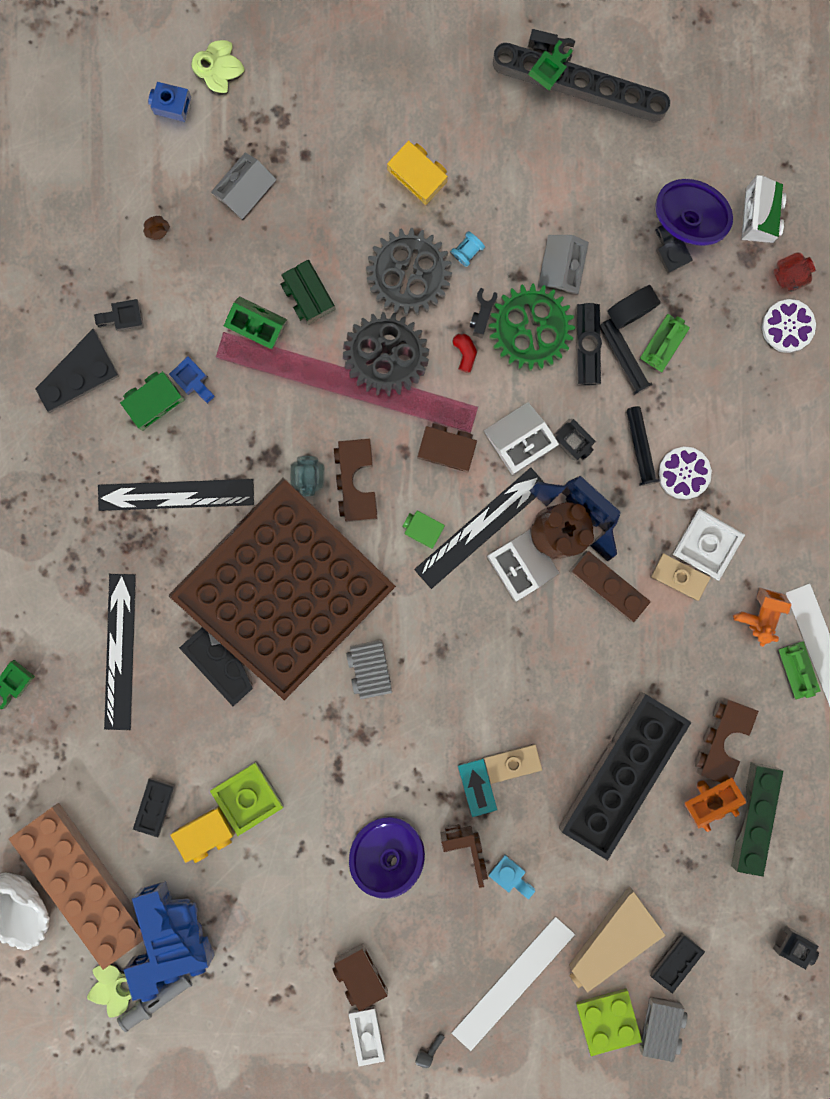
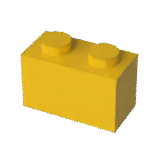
[387,140,448,205]
[170,806,235,863]

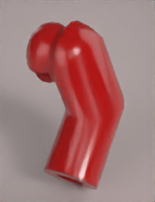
[453,334,477,373]

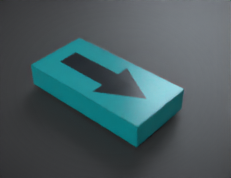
[458,758,497,817]

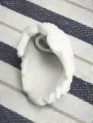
[0,872,50,951]

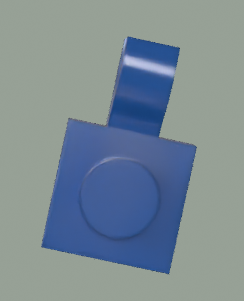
[169,356,215,404]

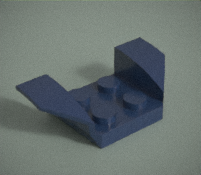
[529,476,621,562]

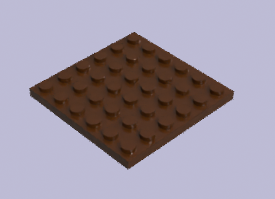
[169,477,396,701]

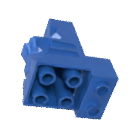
[123,881,215,1002]

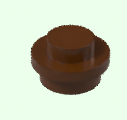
[143,216,170,240]

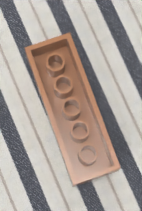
[9,803,144,970]

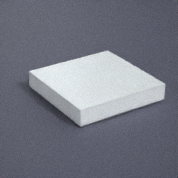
[672,509,745,581]

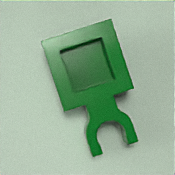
[528,40,573,91]
[0,660,35,710]

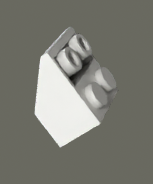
[484,402,559,475]
[487,529,560,601]

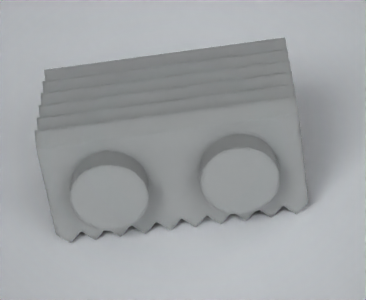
[346,640,392,699]
[640,997,687,1062]

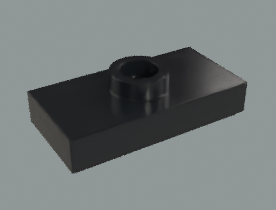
[133,778,175,838]
[650,934,705,994]

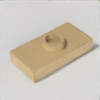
[650,553,711,601]
[484,744,542,784]

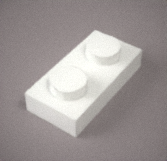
[349,1006,385,1066]

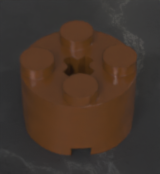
[531,502,594,559]

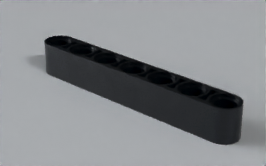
[493,43,670,122]

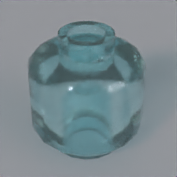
[290,456,325,496]

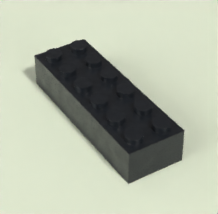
[559,692,692,861]

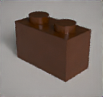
[417,423,477,473]
[332,943,388,1012]

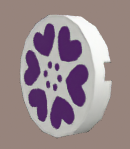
[762,299,816,353]
[658,446,712,500]

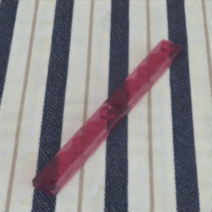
[216,332,478,433]

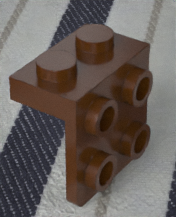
[440,824,488,888]

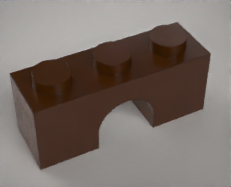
[334,439,378,522]
[569,551,651,622]
[695,698,759,783]

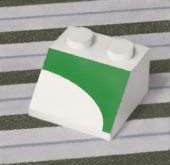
[741,175,786,243]

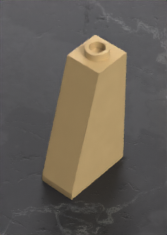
[569,887,665,993]

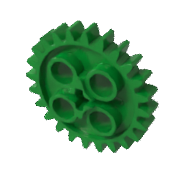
[488,283,575,371]

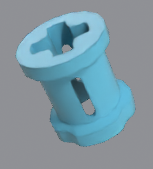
[450,231,485,267]

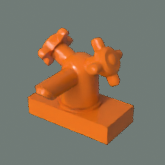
[733,587,792,647]
[684,778,746,832]

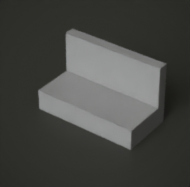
[211,152,276,219]
[538,235,589,294]

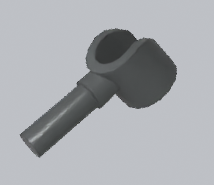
[415,1034,445,1068]

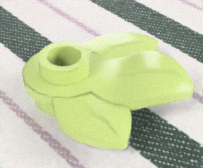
[191,40,245,93]
[87,965,132,1018]

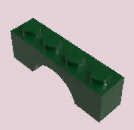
[731,762,784,877]

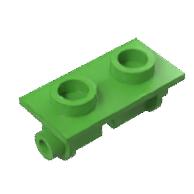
[640,314,690,372]
[778,641,821,700]

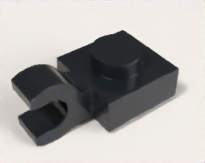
[528,29,575,61]
[655,225,693,274]
[470,288,497,338]
[94,299,143,331]

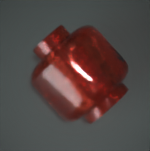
[773,252,816,292]

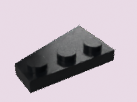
[35,328,119,413]
[179,627,253,707]

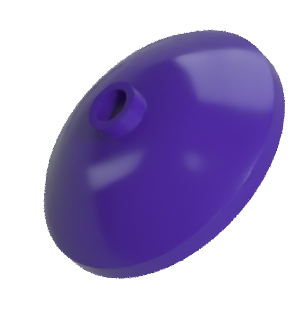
[655,179,733,246]
[349,817,425,899]

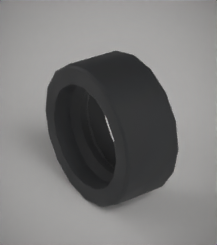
[607,285,661,329]

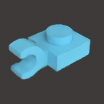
[488,854,535,899]

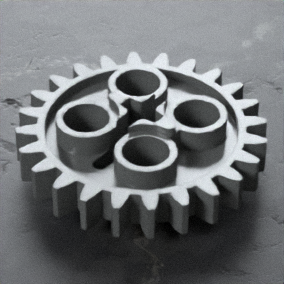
[366,228,452,316]
[343,312,429,396]

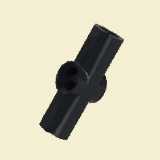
[575,303,602,386]

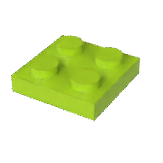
[210,762,284,836]
[576,988,642,1056]

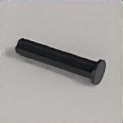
[600,319,653,395]
[627,406,660,486]

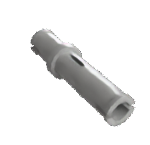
[117,974,193,1032]

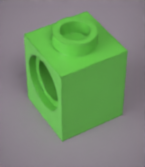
[402,510,445,549]

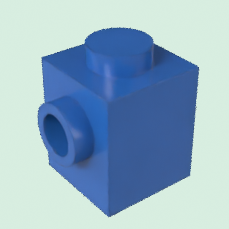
[148,81,191,122]

